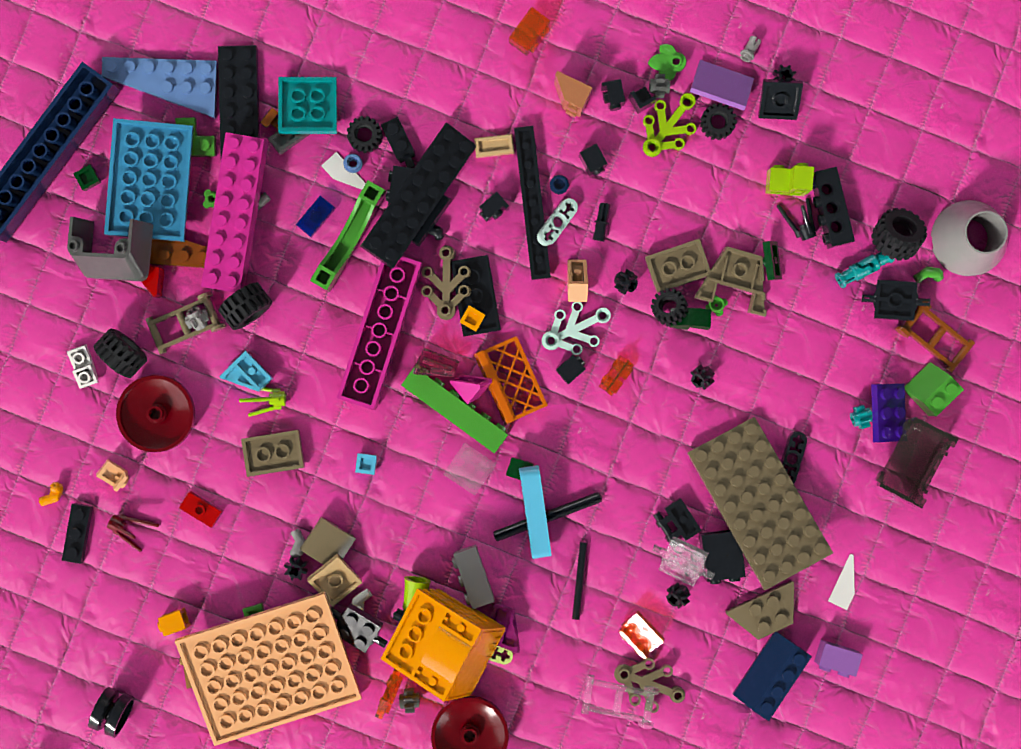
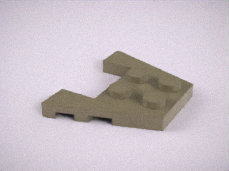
[695,246,767,317]

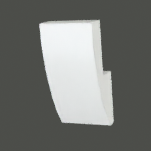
[67,344,99,389]

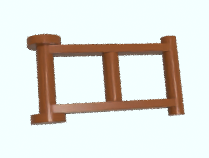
[895,302,975,373]

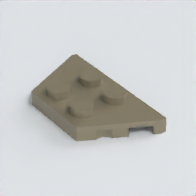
[725,580,794,640]

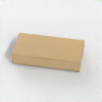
[474,134,514,158]

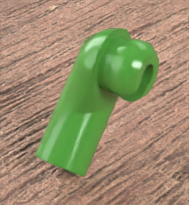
[913,267,944,283]

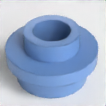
[343,154,363,173]

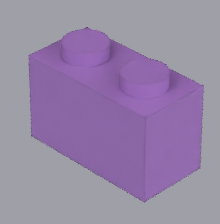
[814,640,863,678]

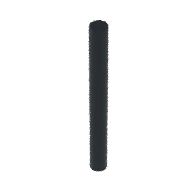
[572,542,587,620]

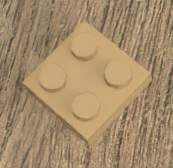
[307,554,362,607]

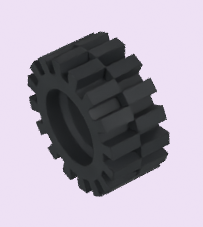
[700,103,737,140]
[347,116,383,153]
[651,288,688,326]

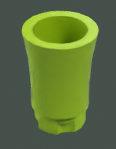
[402,576,431,612]

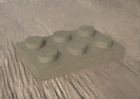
[644,238,710,293]
[241,430,305,477]

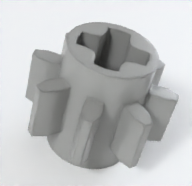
[185,307,209,331]

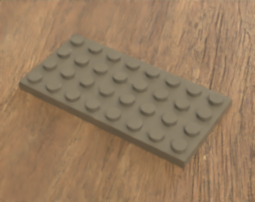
[687,417,833,590]

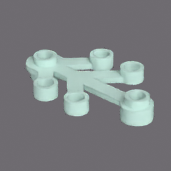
[542,302,611,355]

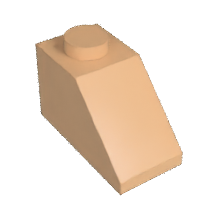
[567,260,588,302]

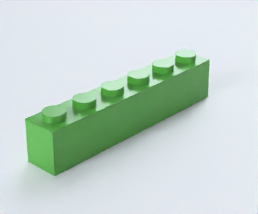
[401,366,508,454]

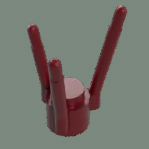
[107,514,159,552]

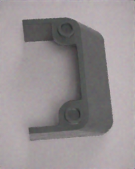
[67,217,153,282]

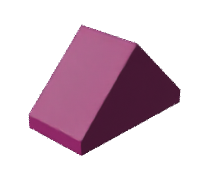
[450,374,492,404]

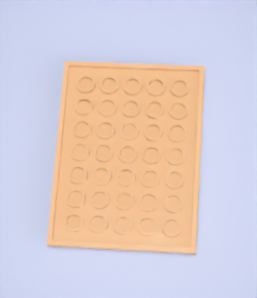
[175,591,362,746]

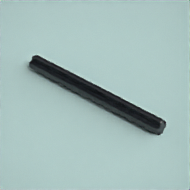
[493,492,602,541]

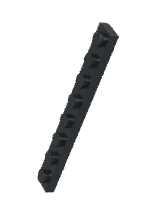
[514,126,551,280]

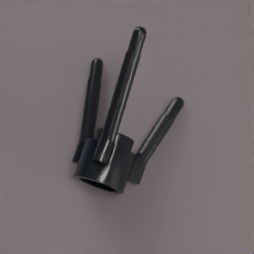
[777,198,817,241]

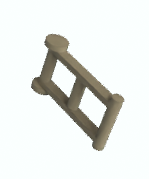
[145,291,226,355]

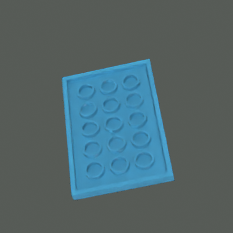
[104,118,194,242]

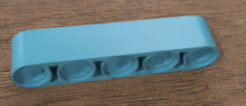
[519,465,552,559]

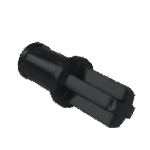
[593,203,611,242]

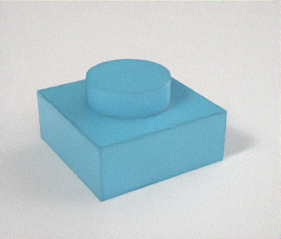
[355,453,377,475]

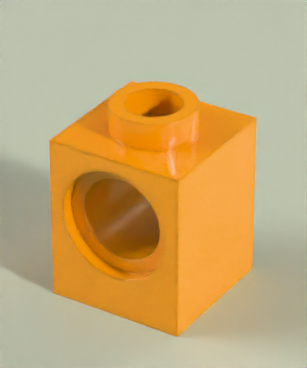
[157,607,191,636]

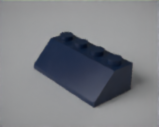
[732,631,812,721]

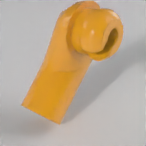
[39,482,64,506]

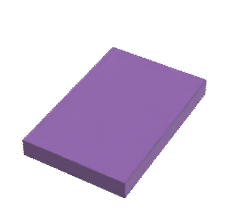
[690,60,754,111]

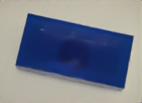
[296,195,336,238]

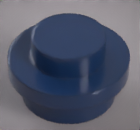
[550,175,569,195]

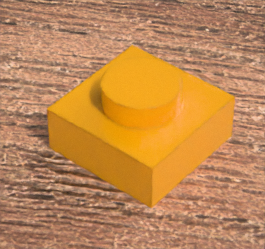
[460,306,486,332]

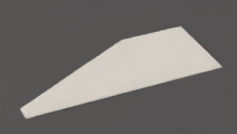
[321,152,366,190]
[828,554,855,610]

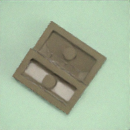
[300,517,356,565]

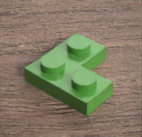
[175,117,216,157]

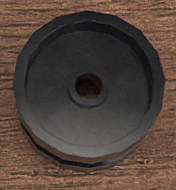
[88,687,135,738]

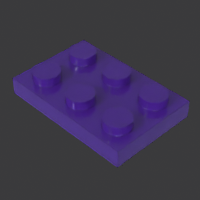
[871,383,907,443]

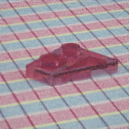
[413,348,460,377]

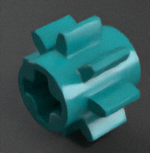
[850,405,872,429]

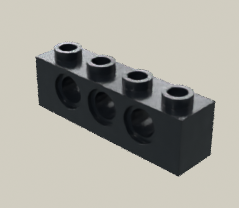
[813,167,855,249]

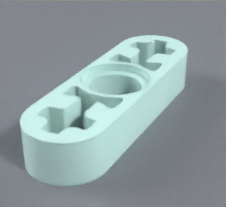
[537,198,578,246]

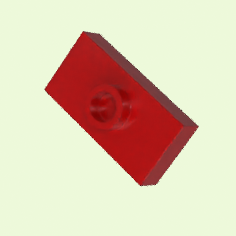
[179,491,223,528]

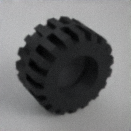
[872,208,927,261]
[218,282,272,330]
[93,328,148,378]

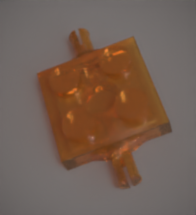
[375,668,403,719]

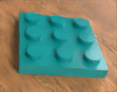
[278,77,337,134]

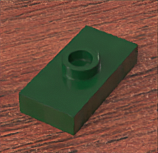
[763,241,782,281]

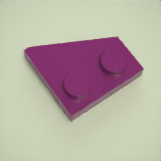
[490,603,520,653]

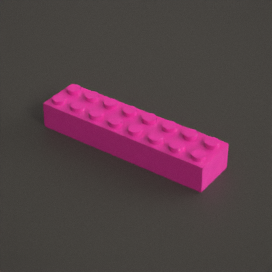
[201,132,269,292]
[337,256,423,410]

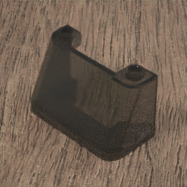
[875,417,958,508]

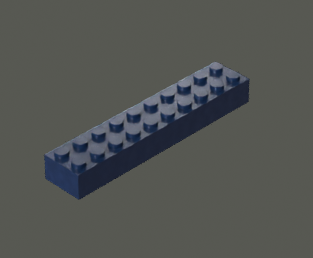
[0,62,120,242]

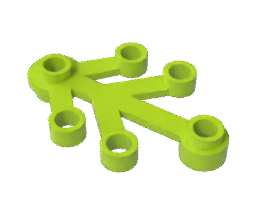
[643,93,697,157]

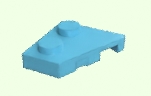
[219,351,273,392]

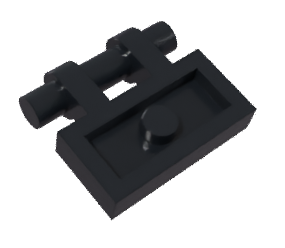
[653,498,702,548]

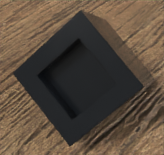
[628,87,657,114]

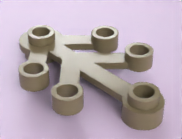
[421,246,471,320]
[614,657,685,713]

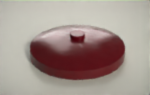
[116,375,195,452]
[431,696,509,749]

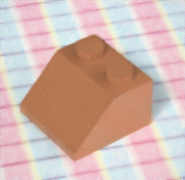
[554,71,592,117]

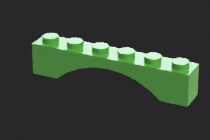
[310,180,386,292]

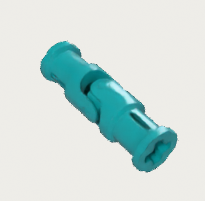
[835,252,895,288]

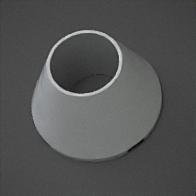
[931,200,1008,276]

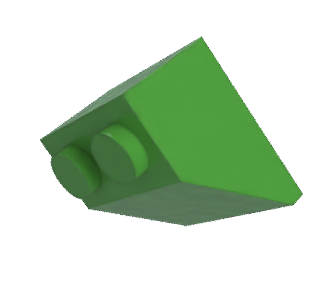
[905,362,964,416]

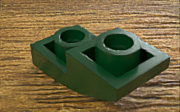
[669,308,711,330]

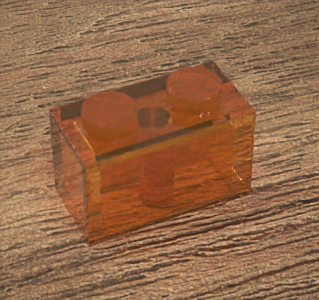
[509,7,551,56]

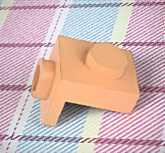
[96,459,129,492]

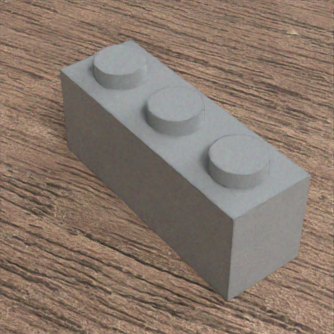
[452,545,495,609]

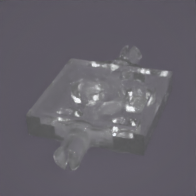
[652,536,715,587]

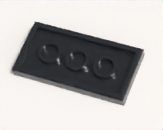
[451,255,501,337]

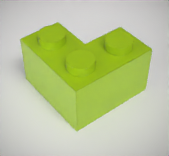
[765,163,814,196]

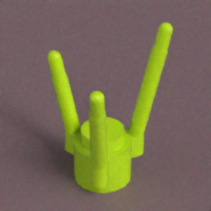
[239,387,286,417]

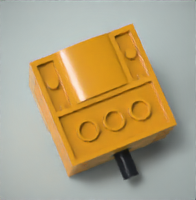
[381,589,506,701]

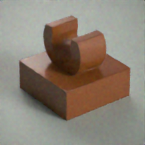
[259,108,278,129]

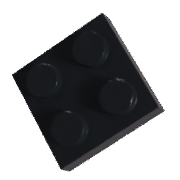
[758,79,803,120]

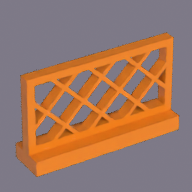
[474,336,548,424]

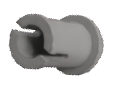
[740,36,761,62]

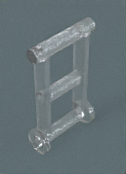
[581,674,659,729]

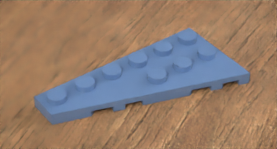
[101,57,218,119]

